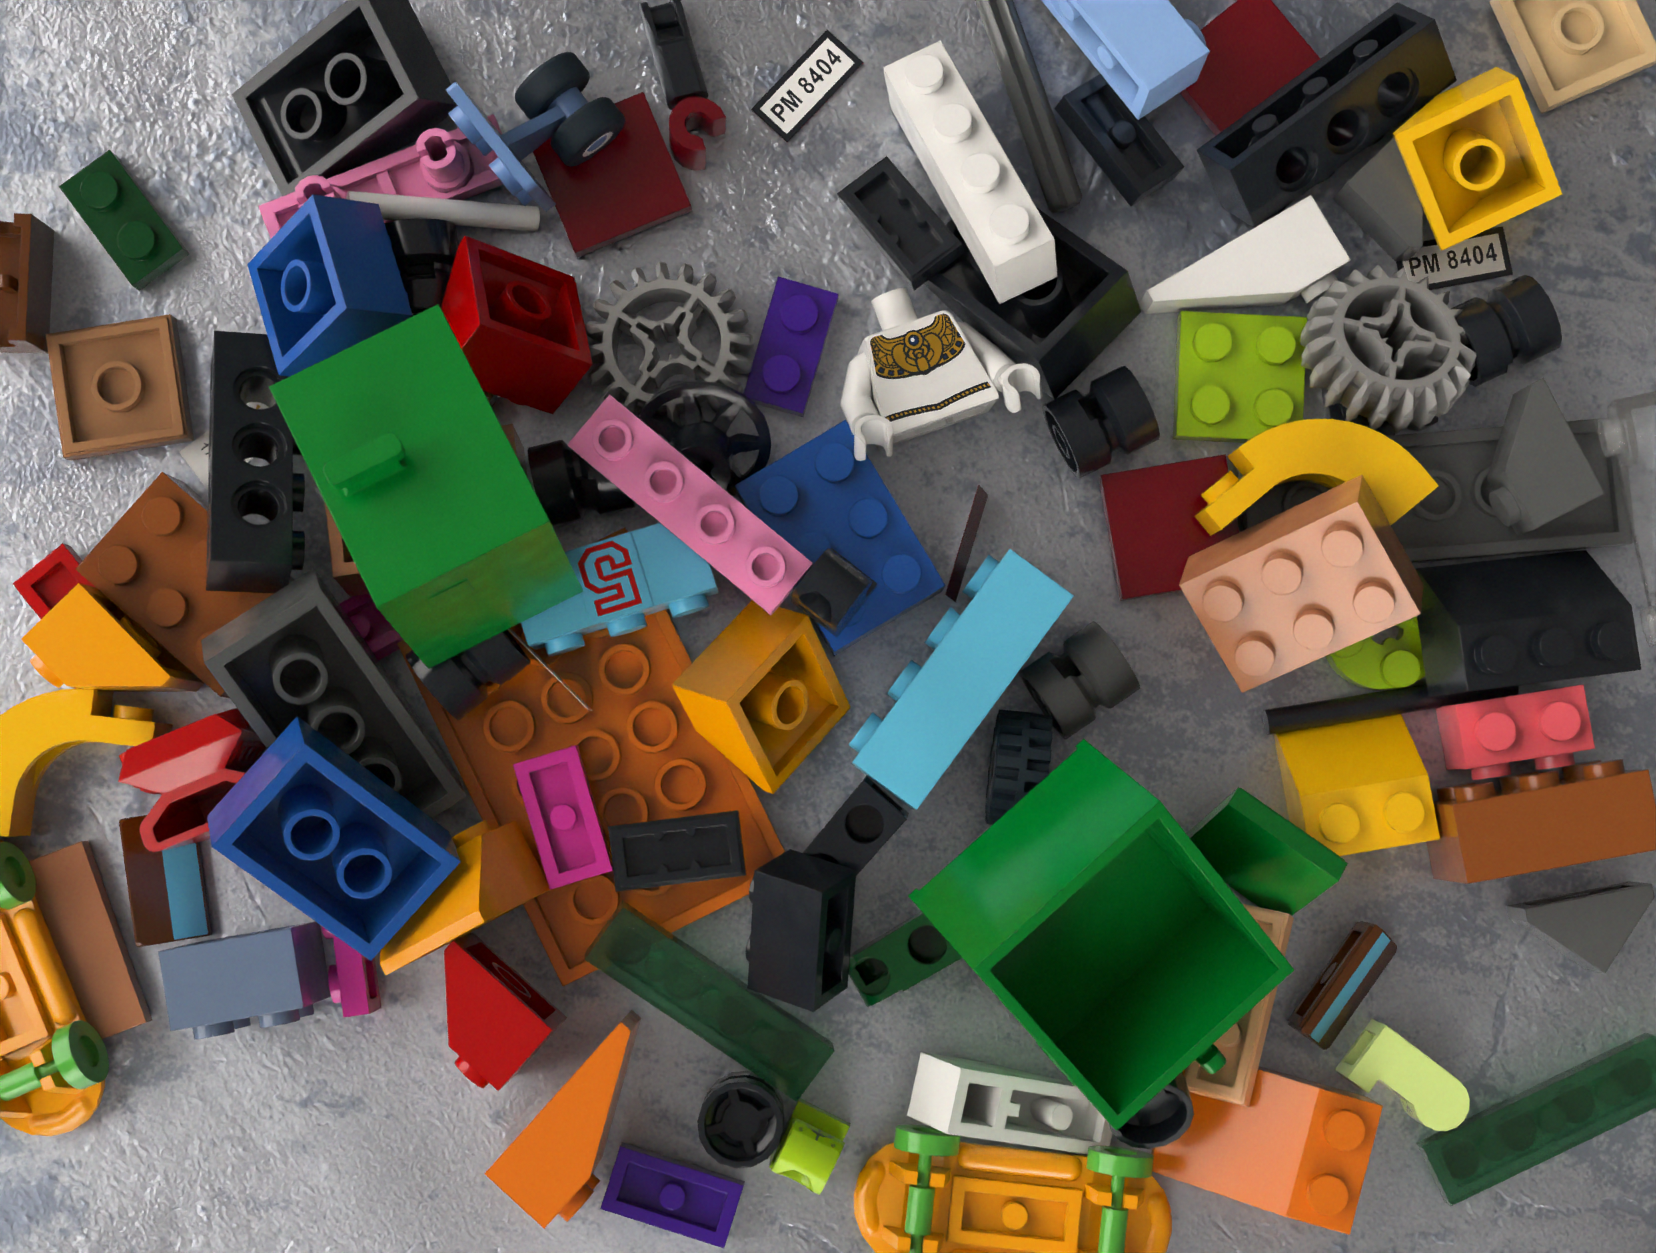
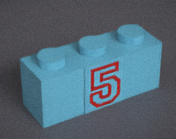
[521,523,719,656]

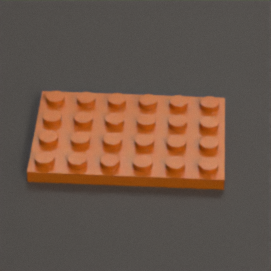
[397,527,786,986]

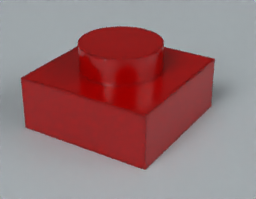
[13,543,96,619]

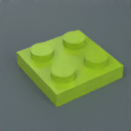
[1172,311,1307,443]

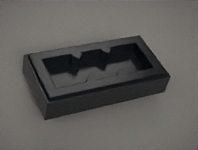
[837,156,964,291]
[608,810,747,892]

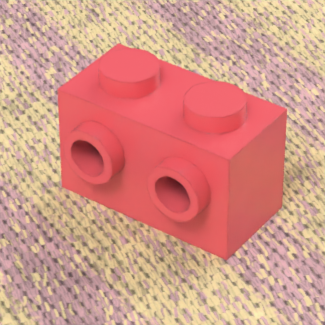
[1435,684,1595,780]

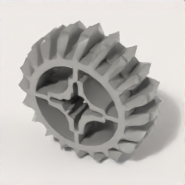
[585,262,754,431]
[1300,265,1476,434]

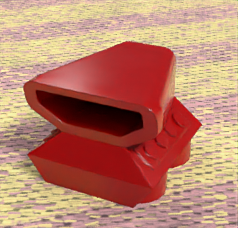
[118,708,266,852]

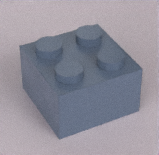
[158,921,331,1040]

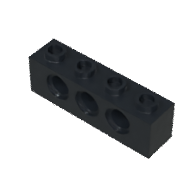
[1197,2,1457,228]
[206,331,305,593]

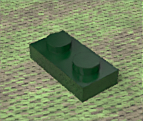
[59,149,189,291]

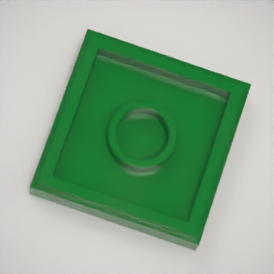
[1187,787,1348,916]

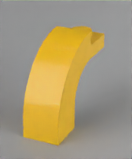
[1194,418,1439,536]
[0,688,173,837]

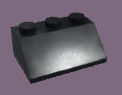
[1416,550,1641,697]

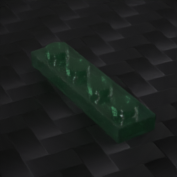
[585,901,835,1102]
[1416,1033,1656,1206]

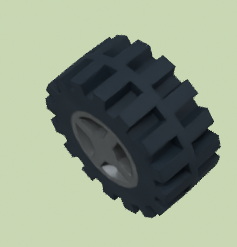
[985,709,1053,825]

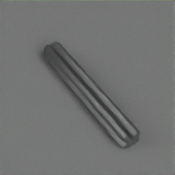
[975,0,1082,213]

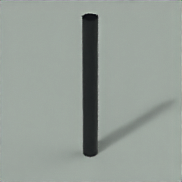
[1262,684,1519,735]

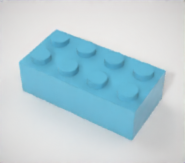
[849,549,1074,810]

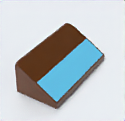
[119,815,212,947]
[1288,921,1397,1050]

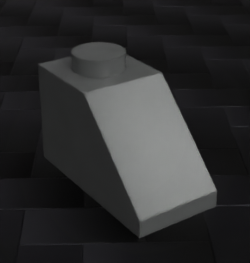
[1487,378,1605,535]

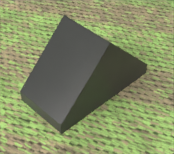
[1333,137,1423,261]
[1506,881,1655,974]

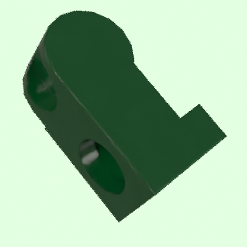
[849,911,962,1007]

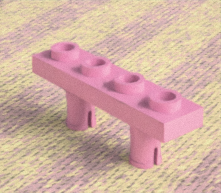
[258,114,503,238]
[567,394,813,616]

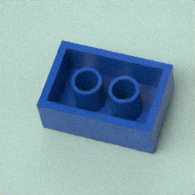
[735,420,946,656]
[207,716,461,961]

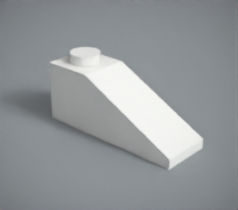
[1139,195,1350,314]
[907,1052,1112,1154]

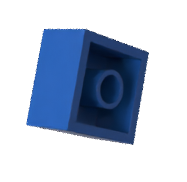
[247,194,413,376]

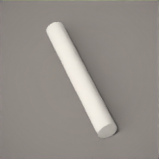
[346,191,540,232]

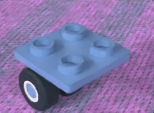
[445,52,625,212]

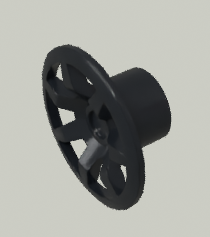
[637,381,772,496]

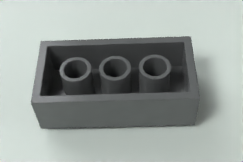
[201,568,466,819]

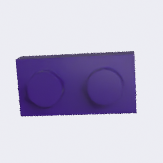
[743,276,839,417]
[600,1142,745,1248]

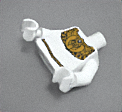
[840,288,1043,461]

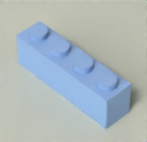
[1041,0,1210,120]

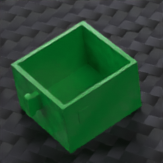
[269,304,583,669]
[908,739,1294,1131]

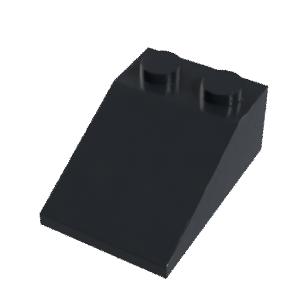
[231,0,457,196]
[924,207,1141,399]

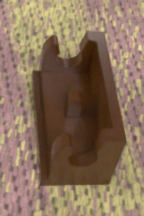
[0,213,54,354]

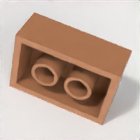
[1179,475,1424,693]

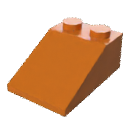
[485,1010,641,1229]
[1151,1066,1383,1235]

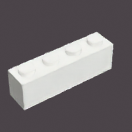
[883,40,1057,304]

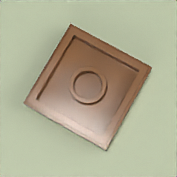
[46,314,194,461]

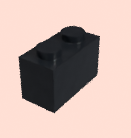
[745,849,856,1012]

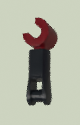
[639,0,726,171]

